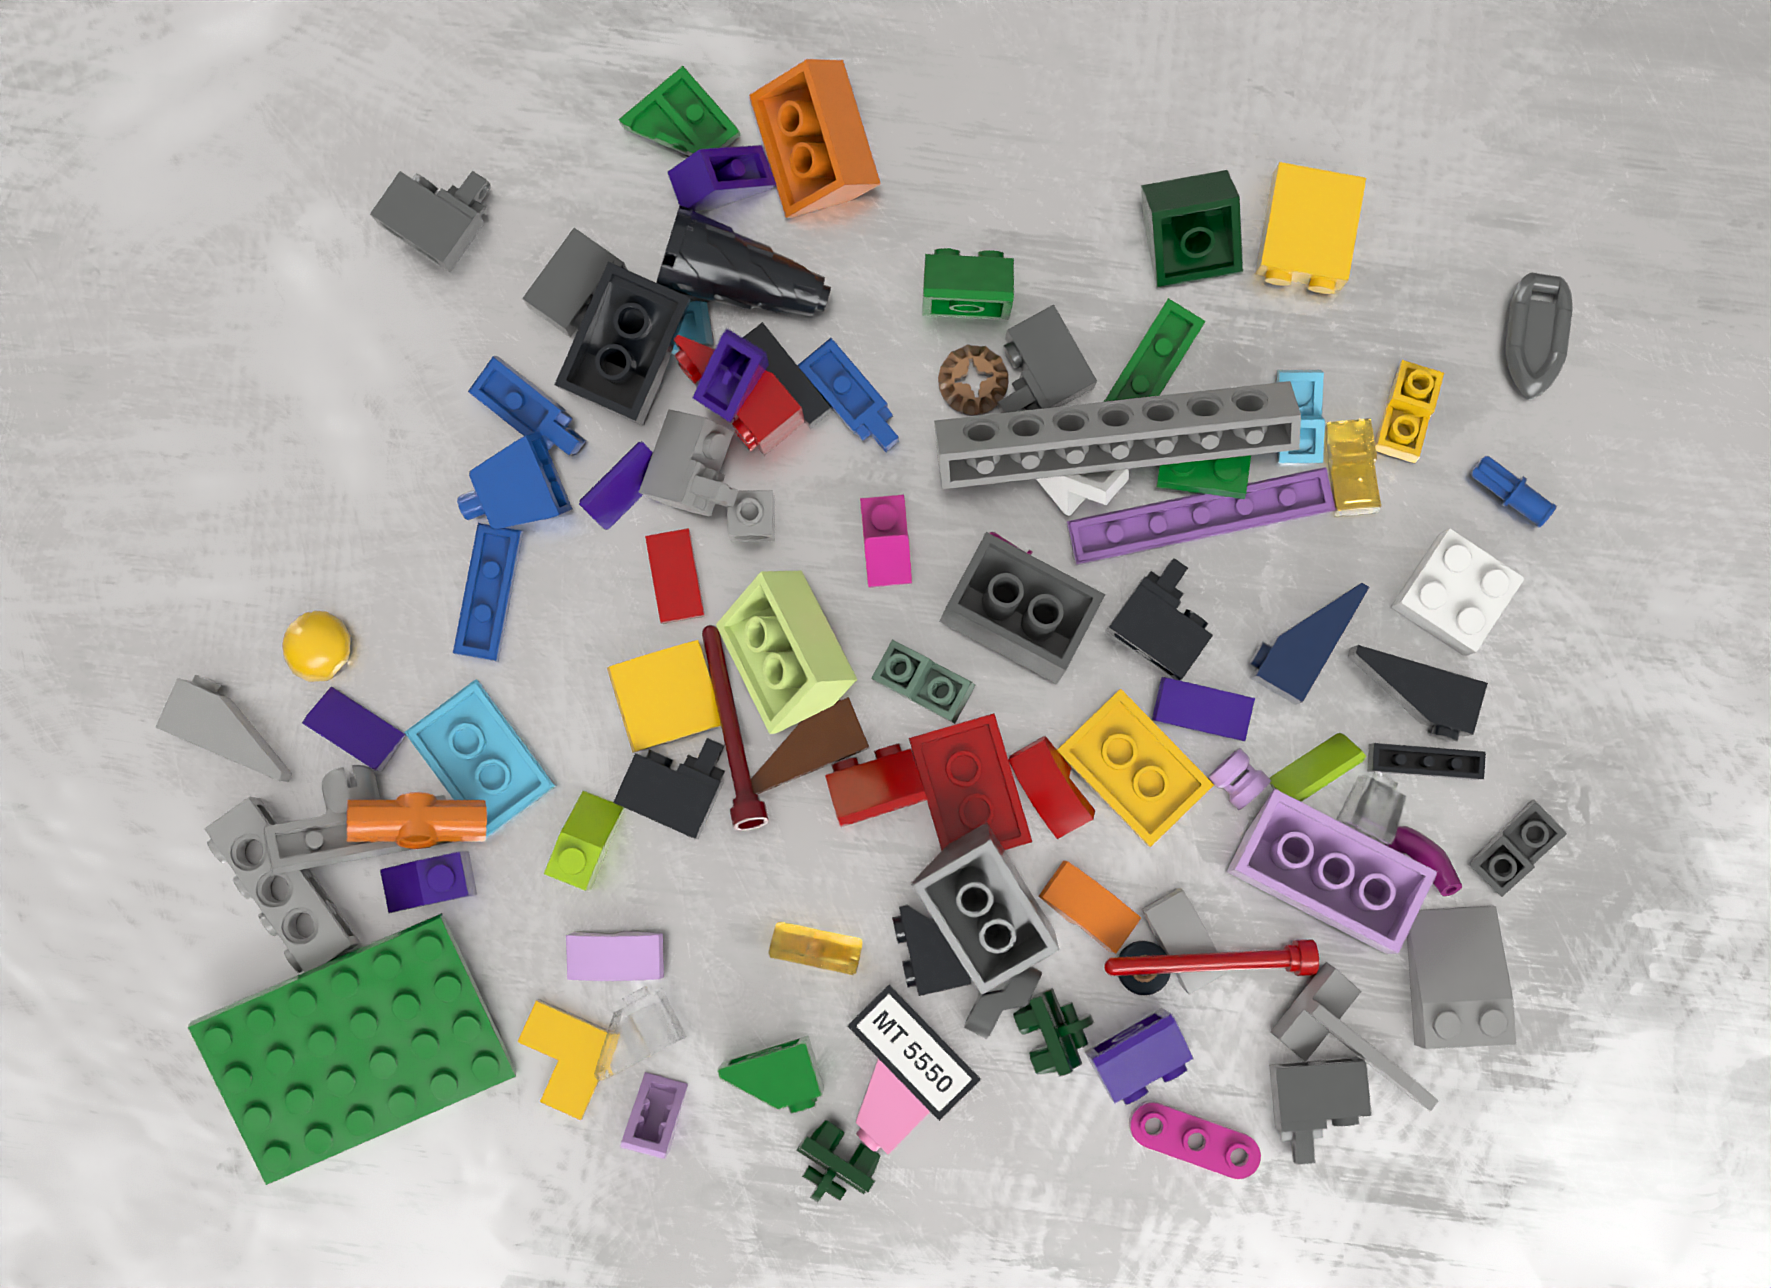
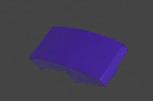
[1152,677,1255,741]

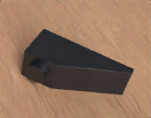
[1348,645,1488,742]

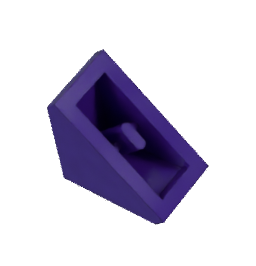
[692,328,769,422]

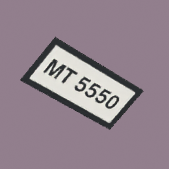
[847,985,981,1121]

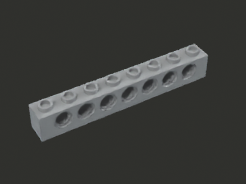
[934,381,1301,489]

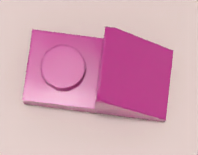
[860,494,912,588]

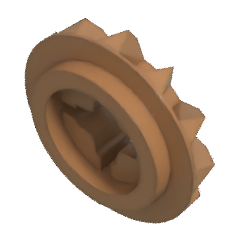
[938,344,1008,415]

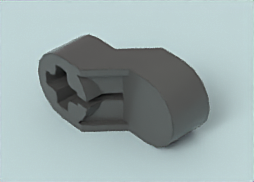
[964,966,1042,1039]

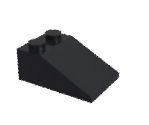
[554,262,691,425]

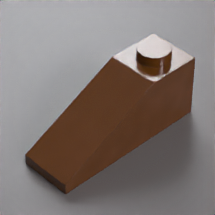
[751,697,870,794]

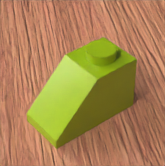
[544,791,624,891]

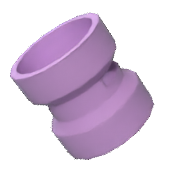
[1208,748,1271,810]

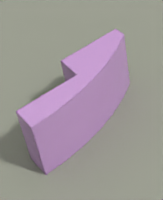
[566,931,664,981]

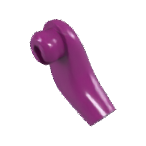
[1384,826,1462,896]

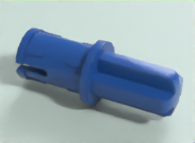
[1471,456,1557,528]

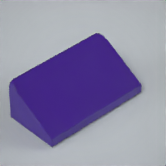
[579,441,653,530]
[302,686,406,772]

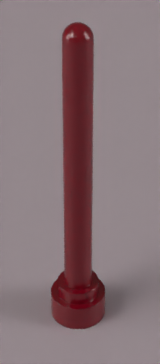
[702,625,769,831]

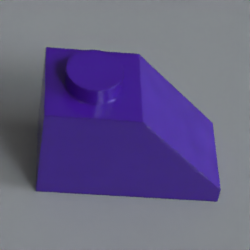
[667,145,776,211]
[380,851,477,913]

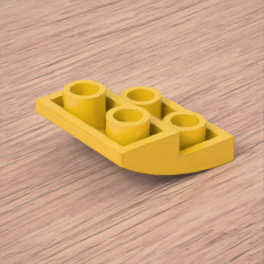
[607,640,721,753]

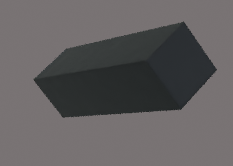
[742,322,832,429]
[1367,743,1486,780]

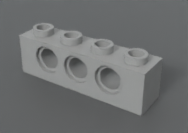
[205,797,361,973]

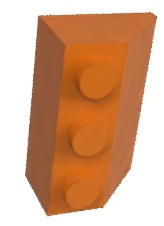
[749,59,881,218]

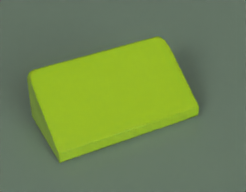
[1270,733,1366,802]

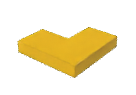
[518,1000,619,1120]

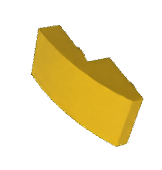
[1373,360,1444,463]

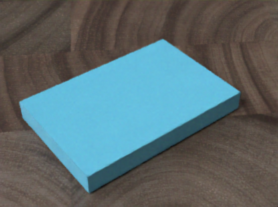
[404,679,556,838]

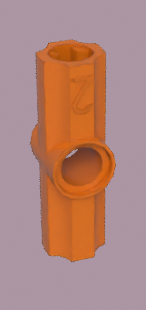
[346,792,487,849]

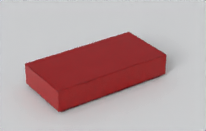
[645,528,705,624]

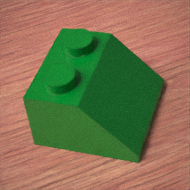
[922,248,1014,320]
[717,1035,824,1114]

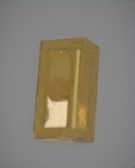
[768,922,863,975]

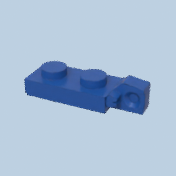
[797,338,899,453]
[468,356,586,455]

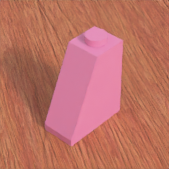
[856,1059,930,1155]

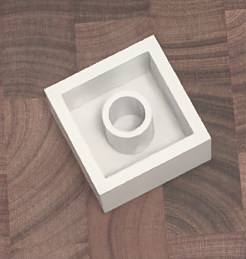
[1391,528,1525,656]

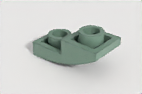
[871,640,976,724]

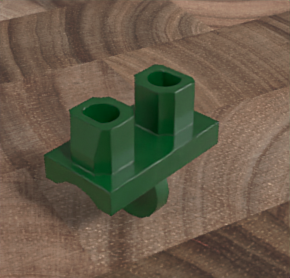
[1013,988,1094,1077]
[796,1120,881,1203]

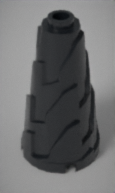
[656,205,831,317]

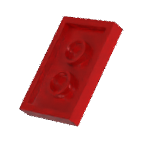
[909,713,1032,851]

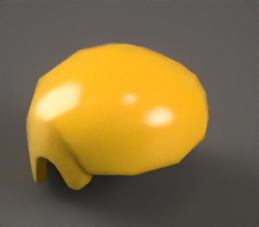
[282,610,351,682]

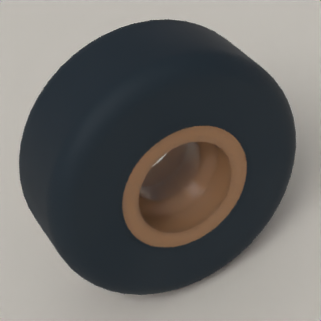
[1118,941,1171,996]

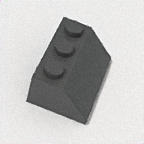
[939,532,1105,684]
[911,822,1060,995]

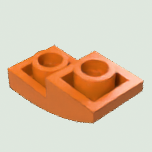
[1038,861,1141,954]

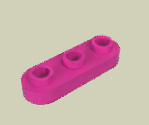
[1129,1101,1261,1179]

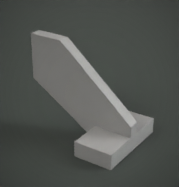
[1270,962,1439,1112]

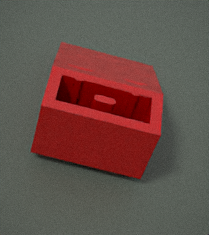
[674,335,805,456]

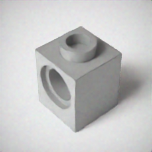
[728,490,775,541]

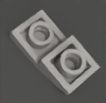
[1142,888,1228,994]

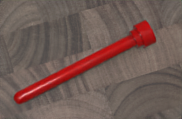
[1104,939,1319,976]

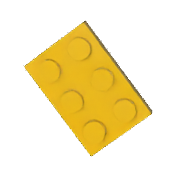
[1057,688,1214,847]

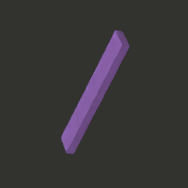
[1066,467,1336,566]

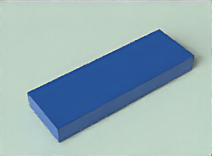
[453,523,523,662]

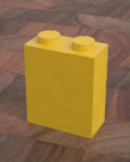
[1255,162,1366,294]

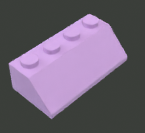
[1227,789,1437,954]

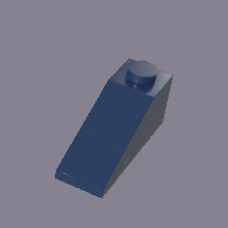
[1249,583,1370,705]

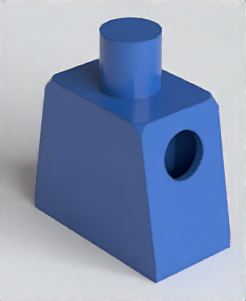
[457,431,572,530]

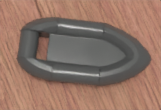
[1505,272,1573,399]

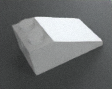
[1407,906,1516,1049]

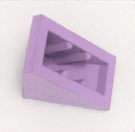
[621,1072,688,1159]

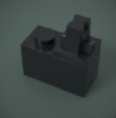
[1105,558,1213,681]
[613,738,725,839]

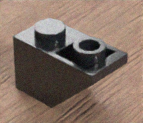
[892,904,972,996]

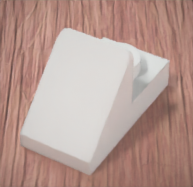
[1037,469,1129,516]

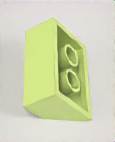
[716,570,857,734]

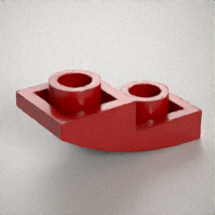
[1008,736,1095,839]

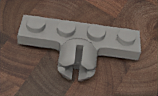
[264,765,450,875]

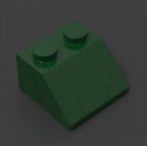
[1141,170,1243,287]

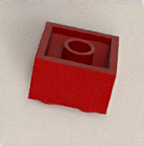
[825,743,927,827]

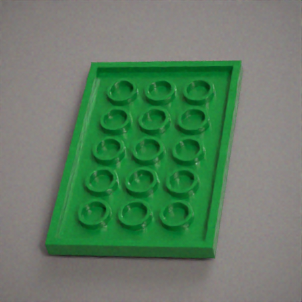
[188,913,516,1185]

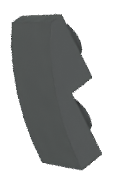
[1470,799,1567,897]

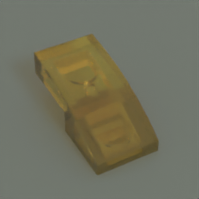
[1326,418,1381,517]

